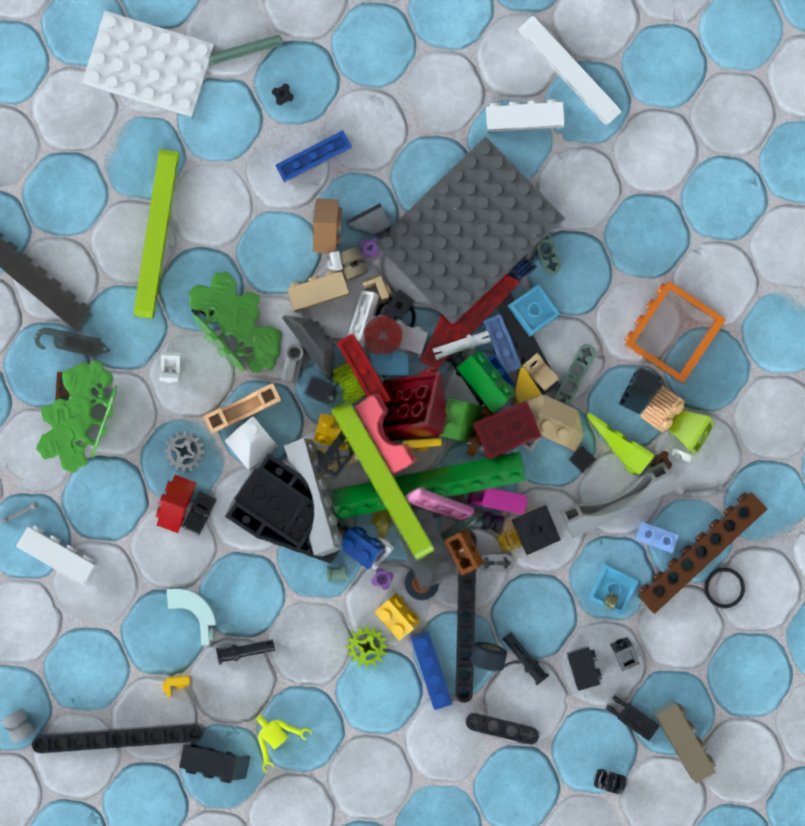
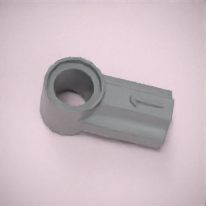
[281,344,304,382]

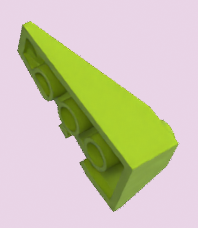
[586,412,655,476]

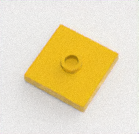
[403,438,442,452]

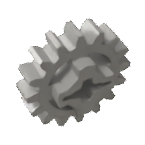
[163,431,206,472]

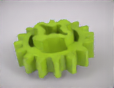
[346,625,388,668]

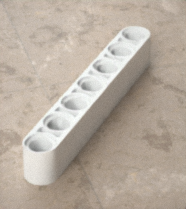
[518,16,621,125]

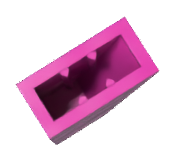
[466,488,527,515]

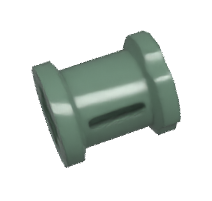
[327,565,347,583]

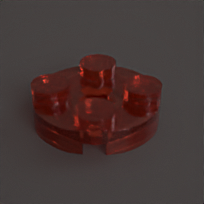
[364,315,402,355]

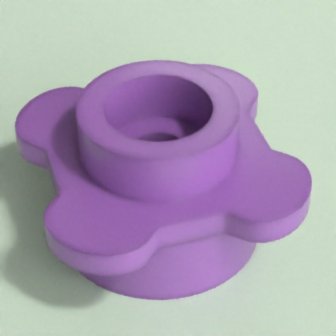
[360,238,380,258]
[371,568,394,590]

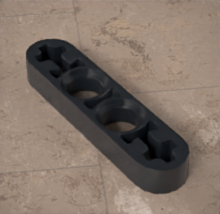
[466,713,539,745]

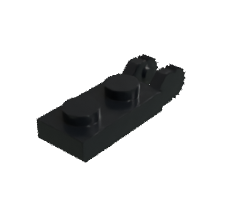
[606,695,660,741]

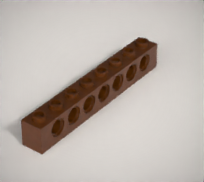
[637,492,768,614]

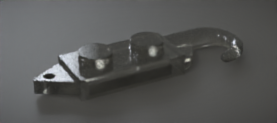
[34,327,111,357]

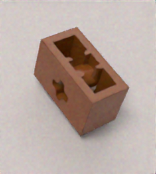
[444,530,485,576]

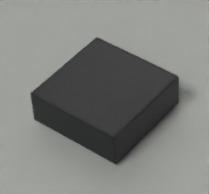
[569,446,596,473]

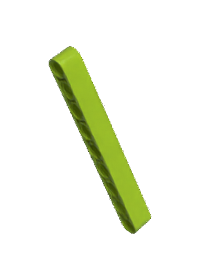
[134,149,179,319]
[331,400,434,560]

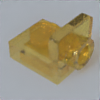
[371,510,391,539]
[497,528,522,552]

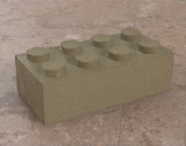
[653,701,716,784]

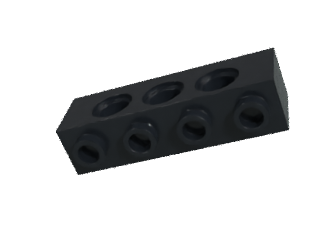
[304,376,338,405]

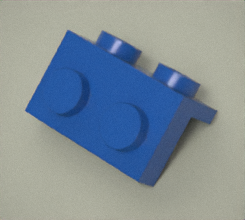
[341,526,386,569]

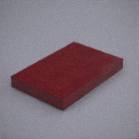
[473,401,542,460]

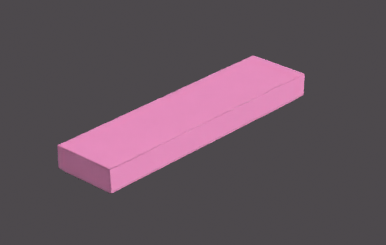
[406,488,474,521]

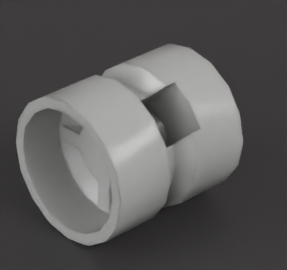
[1,708,35,744]

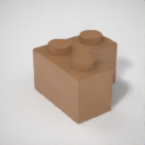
[313,198,342,253]

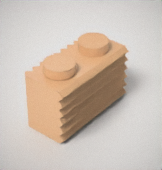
[640,386,685,433]

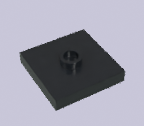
[512,505,561,555]

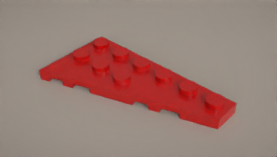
[420,275,521,370]

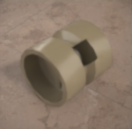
[340,247,369,281]

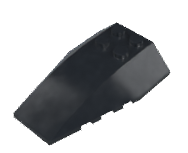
[225,453,349,564]

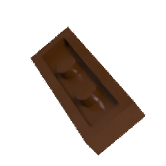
[466,405,495,457]

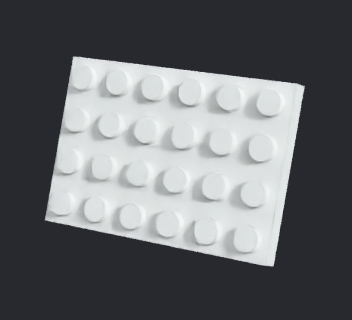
[82,11,215,118]

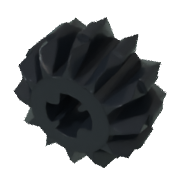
[593,769,627,795]

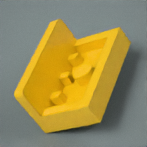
[314,413,349,450]
[374,593,421,641]

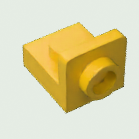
[163,675,191,698]

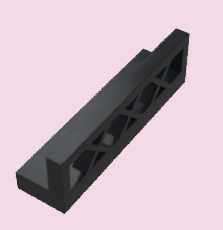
[313,421,366,479]

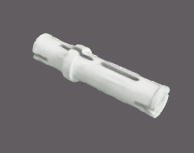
[432,330,491,360]

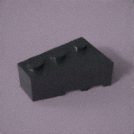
[619,367,663,414]
[179,744,250,783]

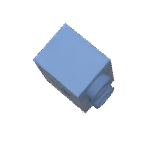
[634,521,679,553]

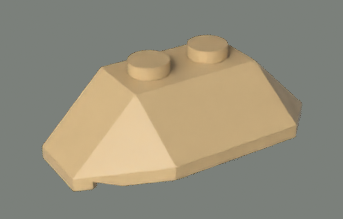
[517,395,584,452]

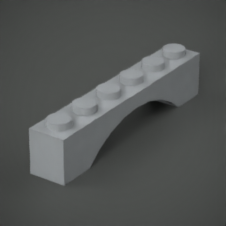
[284,438,343,556]
[560,462,677,538]

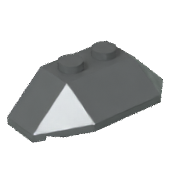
[282,315,335,380]

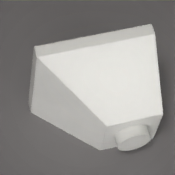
[225,416,279,470]

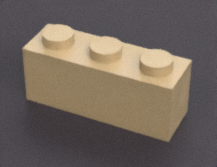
[287,270,349,312]

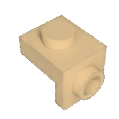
[363,276,392,304]

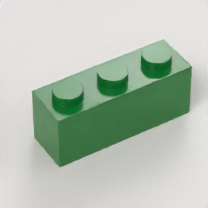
[457,350,516,413]

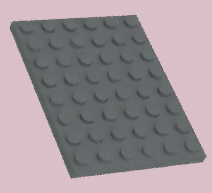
[375,137,565,325]

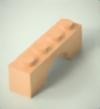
[203,383,282,434]

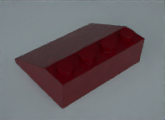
[383,372,447,441]

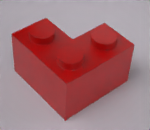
[155,475,197,533]

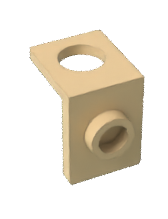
[523,353,559,391]

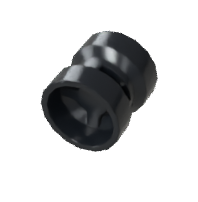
[481,511,505,534]

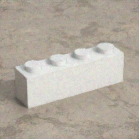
[486,99,564,132]
[16,525,97,585]

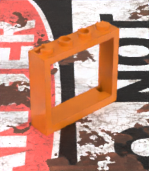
[624,281,726,384]

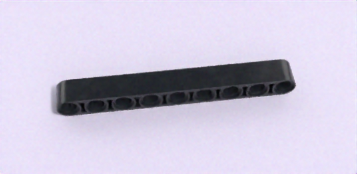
[455,531,477,703]
[32,722,205,754]

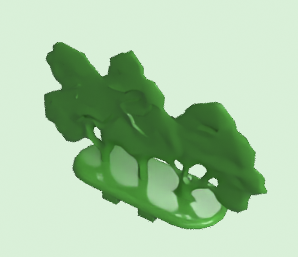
[188,272,281,373]
[36,361,118,473]

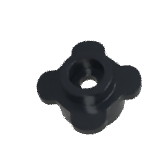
[272,84,294,106]

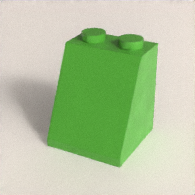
[439,398,484,443]

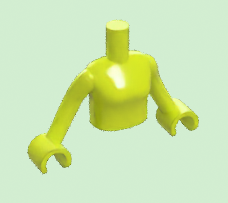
[256,714,312,773]

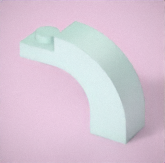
[167,588,217,645]

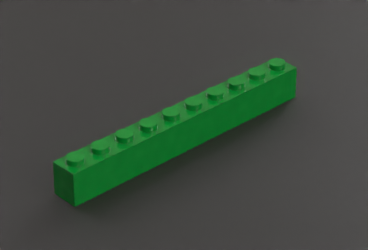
[333,451,526,519]

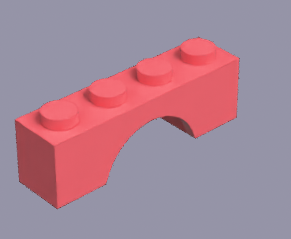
[355,394,418,474]

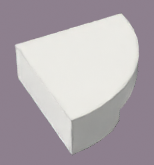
[327,251,342,271]
[671,448,693,463]

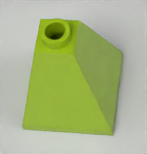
[668,410,715,457]

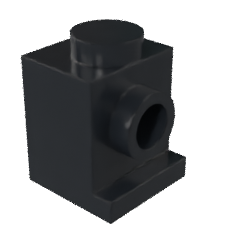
[385,289,415,320]

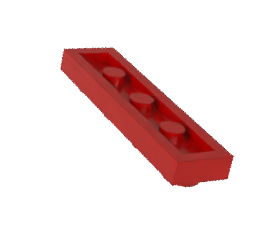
[336,333,392,404]

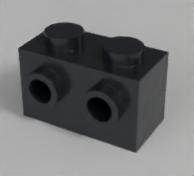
[566,646,602,691]

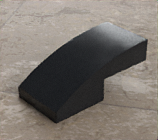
[182,491,217,536]

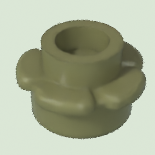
[604,592,619,610]

